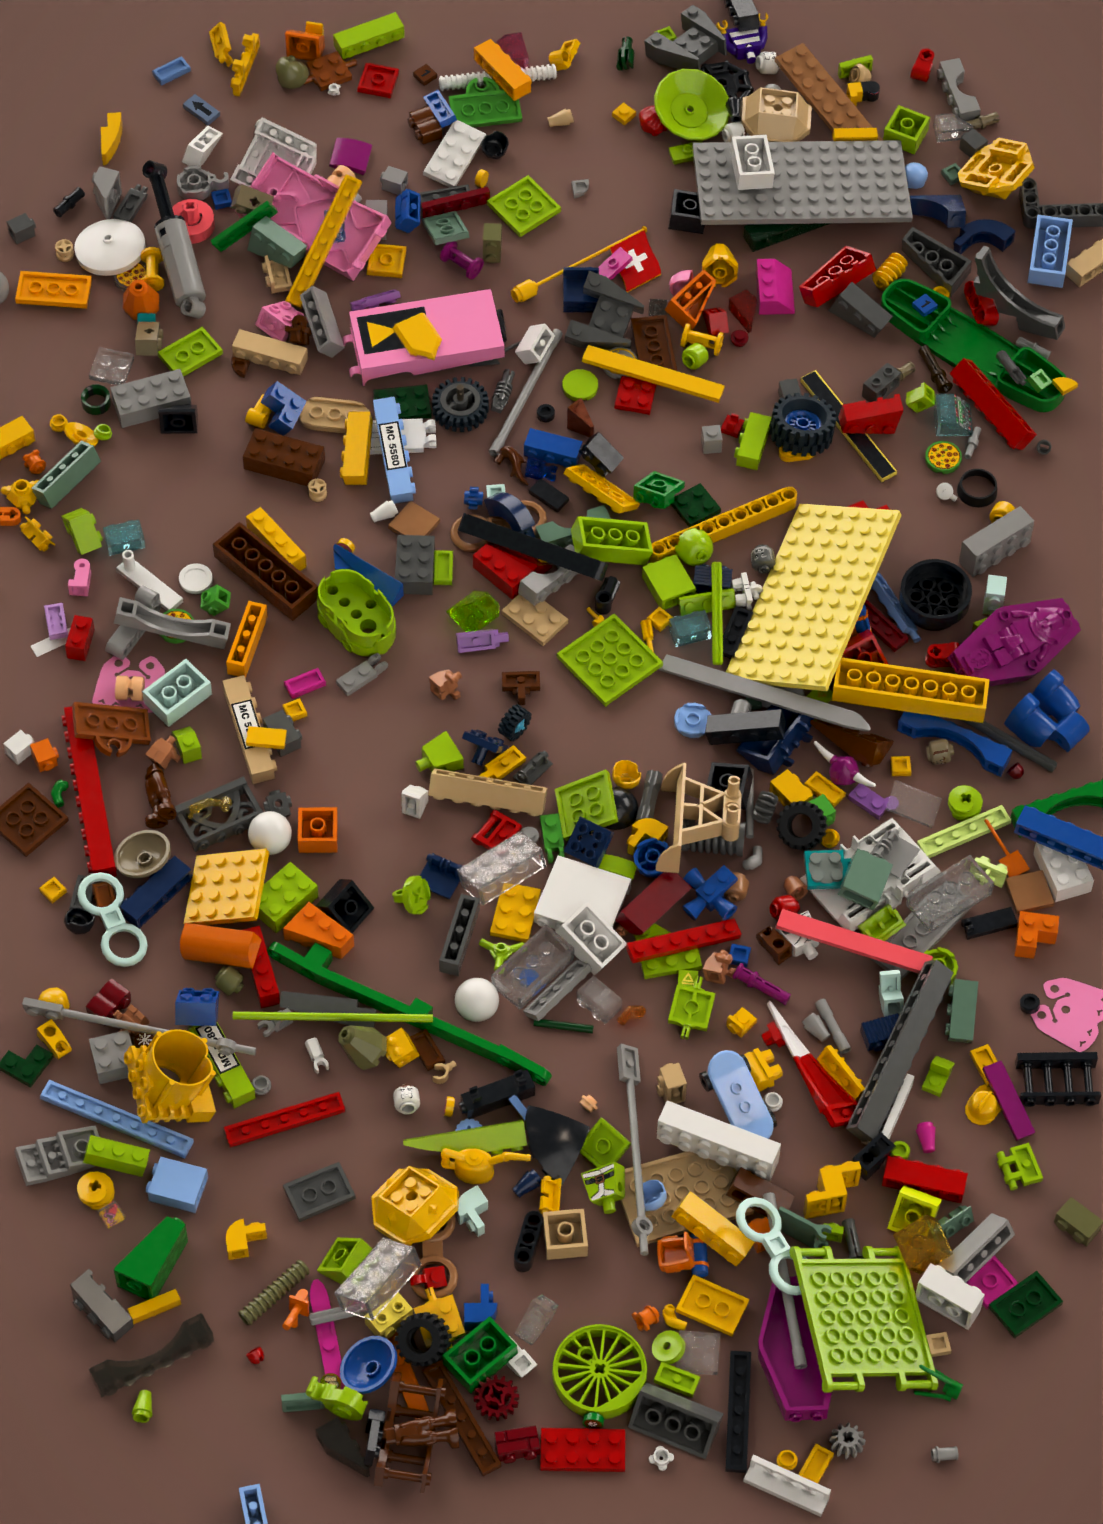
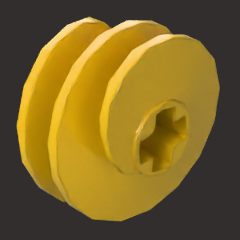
[77,1171,115,1210]

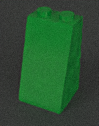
[114,1216,188,1300]

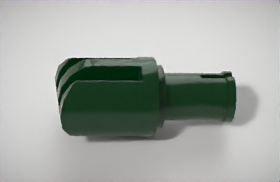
[616,36,635,71]

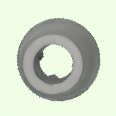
[802,1012,830,1043]

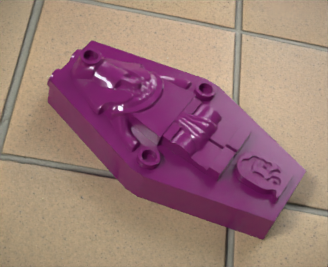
[947,598,1081,686]
[757,1276,836,1422]

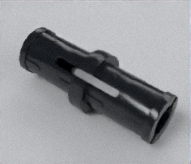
[53,187,85,217]

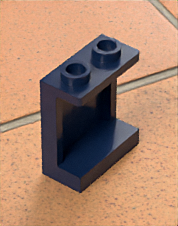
[563,267,599,313]

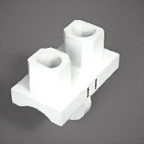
[731,572,763,611]

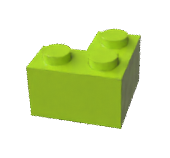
[61,508,103,555]

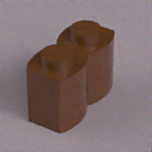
[407,106,442,144]

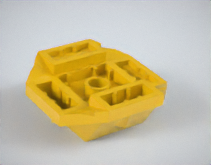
[958,138,1035,199]
[371,1166,459,1248]

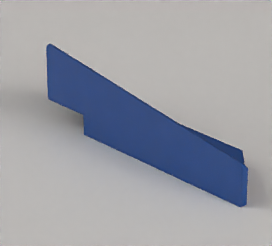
[333,544,404,607]

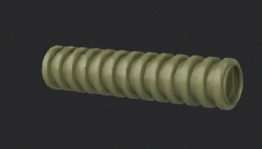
[238,1260,310,1326]

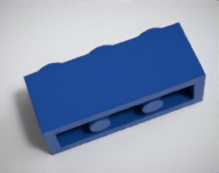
[524,428,583,468]

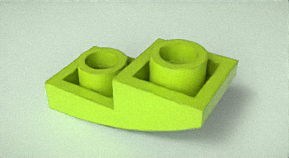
[598,854,636,881]

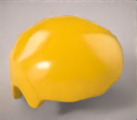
[612,760,641,789]
[38,987,70,1009]

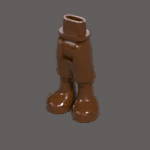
[145,763,176,829]
[384,1409,459,1449]

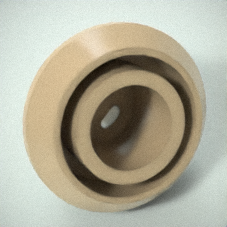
[849,64,871,83]

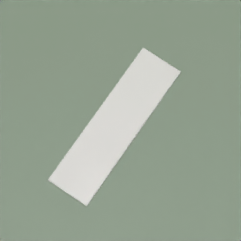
[31,627,71,657]

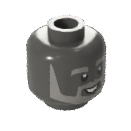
[750,544,776,574]

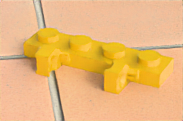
[230,33,260,97]

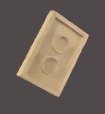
[502,594,568,646]

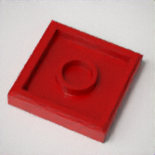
[357,63,399,98]

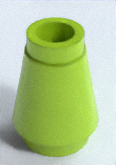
[132,1390,152,1423]

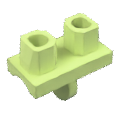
[970,856,1008,888]

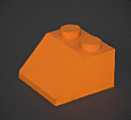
[285,30,325,61]

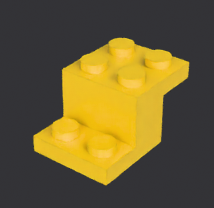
[803,1161,861,1219]

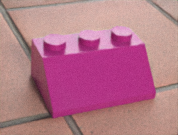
[756,259,795,315]

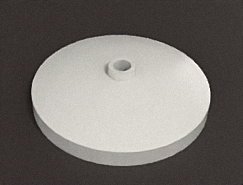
[74,219,146,276]

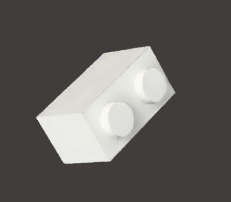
[515,324,555,364]

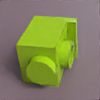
[905,382,935,413]

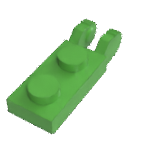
[540,813,565,864]

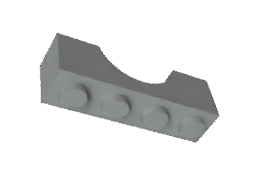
[937,58,981,125]
[518,544,580,606]

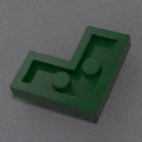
[0,1044,54,1088]

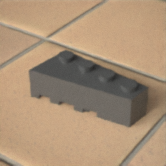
[902,227,972,297]

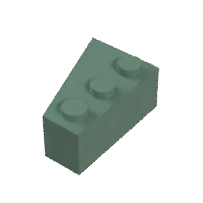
[247,216,307,268]
[945,979,979,1043]

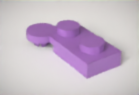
[848,783,898,820]

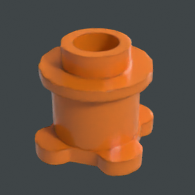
[23,449,46,474]
[632,1305,660,1331]

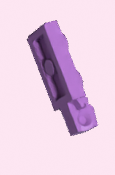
[350,289,401,311]
[456,629,509,653]

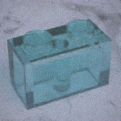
[103,520,145,556]
[669,610,712,647]

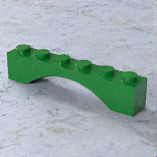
[1010,779,1103,838]

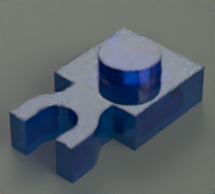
[524,458,558,482]

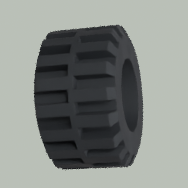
[776,801,828,850]
[395,1312,452,1367]

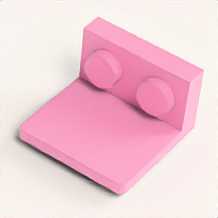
[255,301,308,342]

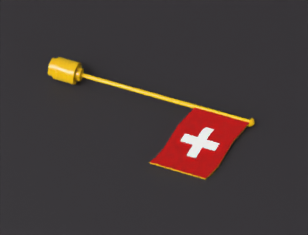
[511,226,661,303]

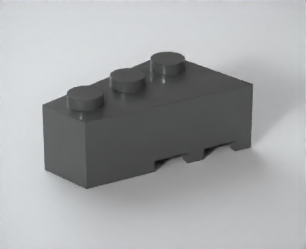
[70,1269,134,1342]

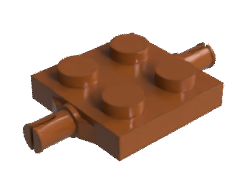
[304,51,357,91]

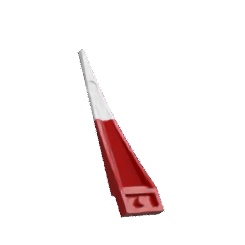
[767,1000,858,1128]

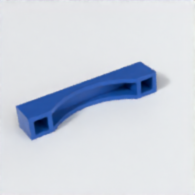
[897,711,1012,777]

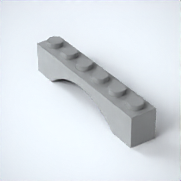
[114,597,231,649]

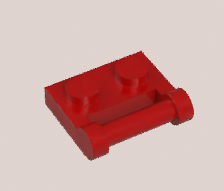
[471,810,522,856]

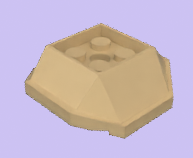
[741,87,812,142]

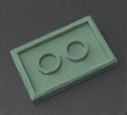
[422,211,470,245]

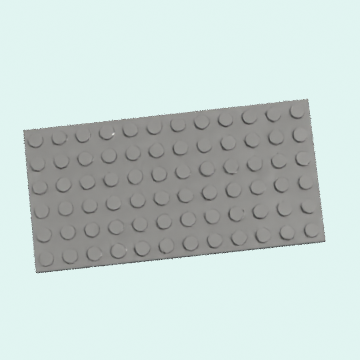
[692,140,913,225]

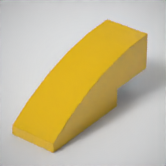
[101,112,122,165]

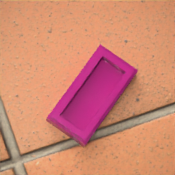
[284,668,326,699]

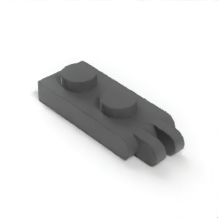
[113,184,148,222]

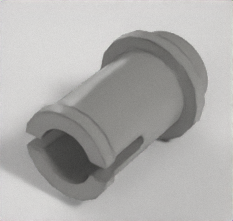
[931,1446,959,1463]

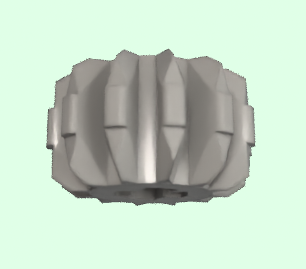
[829,1422,866,1459]

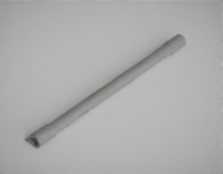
[489,329,563,457]
[763,1192,807,1369]

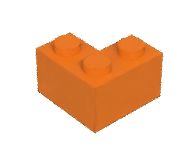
[1014,911,1059,959]

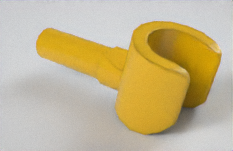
[586,607,604,627]

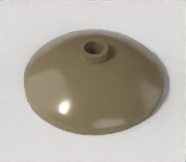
[114,830,171,878]

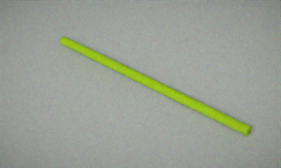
[233,1011,433,1022]

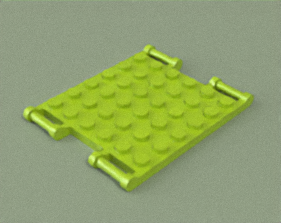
[789,1246,938,1393]

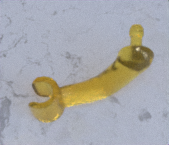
[188,797,232,819]

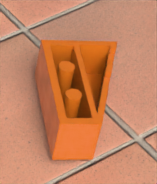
[283,902,354,959]

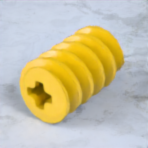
[872,253,908,291]

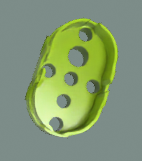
[317,569,396,656]

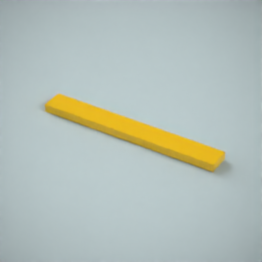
[285,174,362,309]
[582,345,725,403]

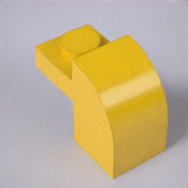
[626,818,669,856]
[226,1219,267,1260]

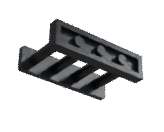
[1015,1052,1101,1107]

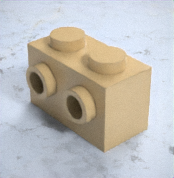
[656,1063,687,1104]

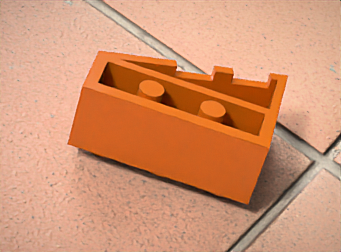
[665,269,717,330]

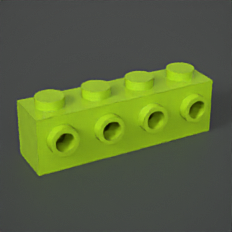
[333,12,405,60]

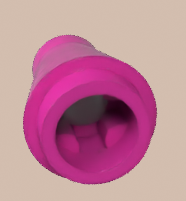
[916,1122,936,1153]

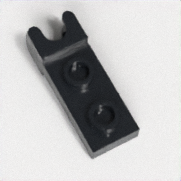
[364,1409,386,1466]

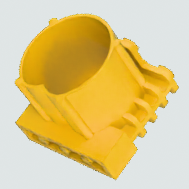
[124,1029,216,1123]

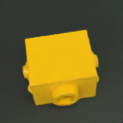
[385,1027,420,1068]

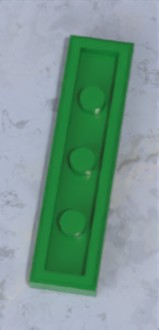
[210,200,278,252]

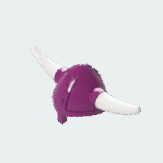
[814,741,876,787]

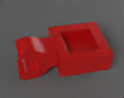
[409,1265,447,1289]

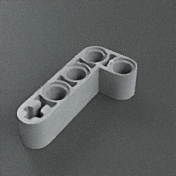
[105,585,161,660]

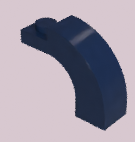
[953,219,1016,254]
[484,492,536,538]

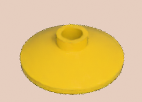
[64,422,99,447]

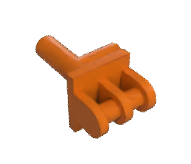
[282,1289,309,1330]

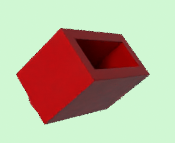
[65,615,95,661]

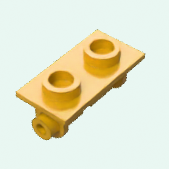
[20,516,56,551]
[539,1176,562,1216]

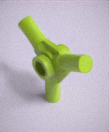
[479,938,525,972]

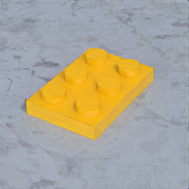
[490,882,541,943]
[676,1274,750,1337]

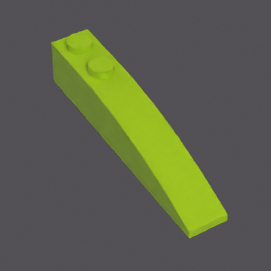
[403,1120,527,1155]

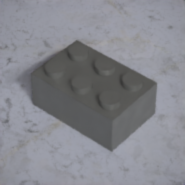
[395,535,435,595]

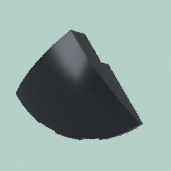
[525,1105,590,1186]

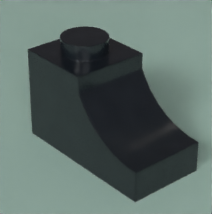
[852,1132,896,1181]

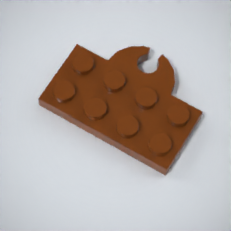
[72,702,151,757]

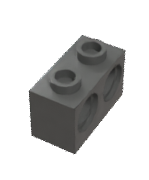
[862,363,901,402]

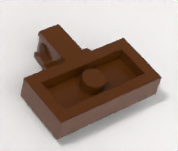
[502,671,540,705]

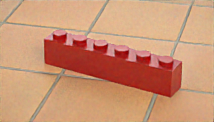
[949,358,1037,450]

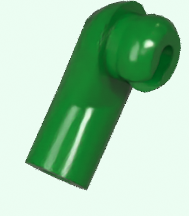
[51,779,69,808]

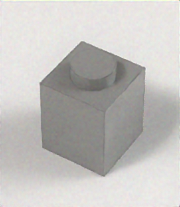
[380,166,408,195]
[701,425,723,454]

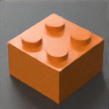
[298,807,338,853]

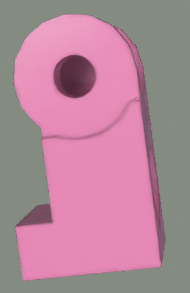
[68,559,91,596]

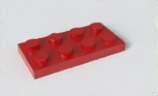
[540,1428,625,1472]

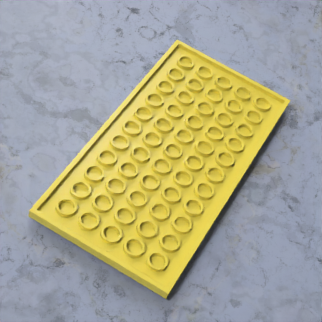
[726,504,902,691]

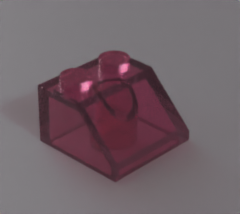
[495,32,529,69]

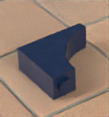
[910,195,966,228]

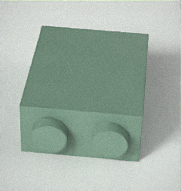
[837,848,893,911]

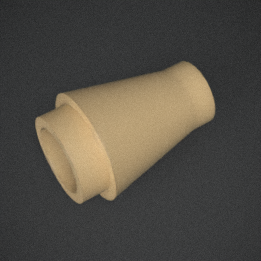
[547,109,574,127]

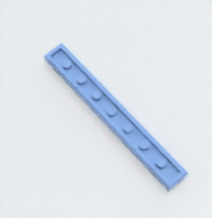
[40,1080,194,1159]

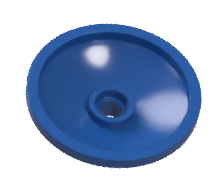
[340,1336,397,1394]

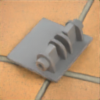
[870,828,920,879]

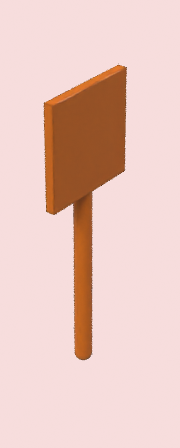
[985,819,1030,877]

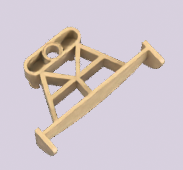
[656,763,741,873]

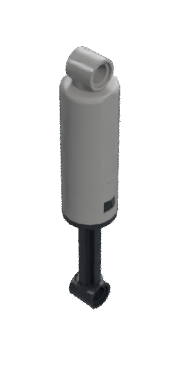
[142,160,206,319]

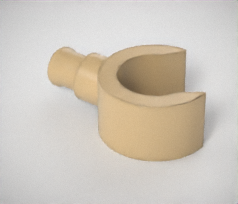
[432,1061,457,1084]

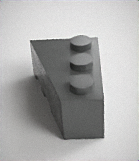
[828,282,893,338]

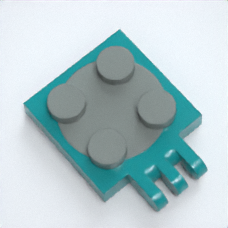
[804,850,851,890]

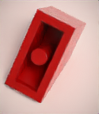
[702,307,729,337]

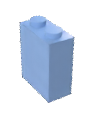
[146,1156,208,1213]

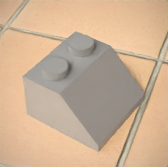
[92,166,122,219]

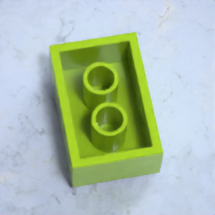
[258,862,319,934]

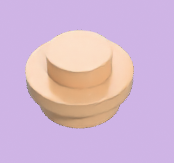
[579,1095,598,1113]

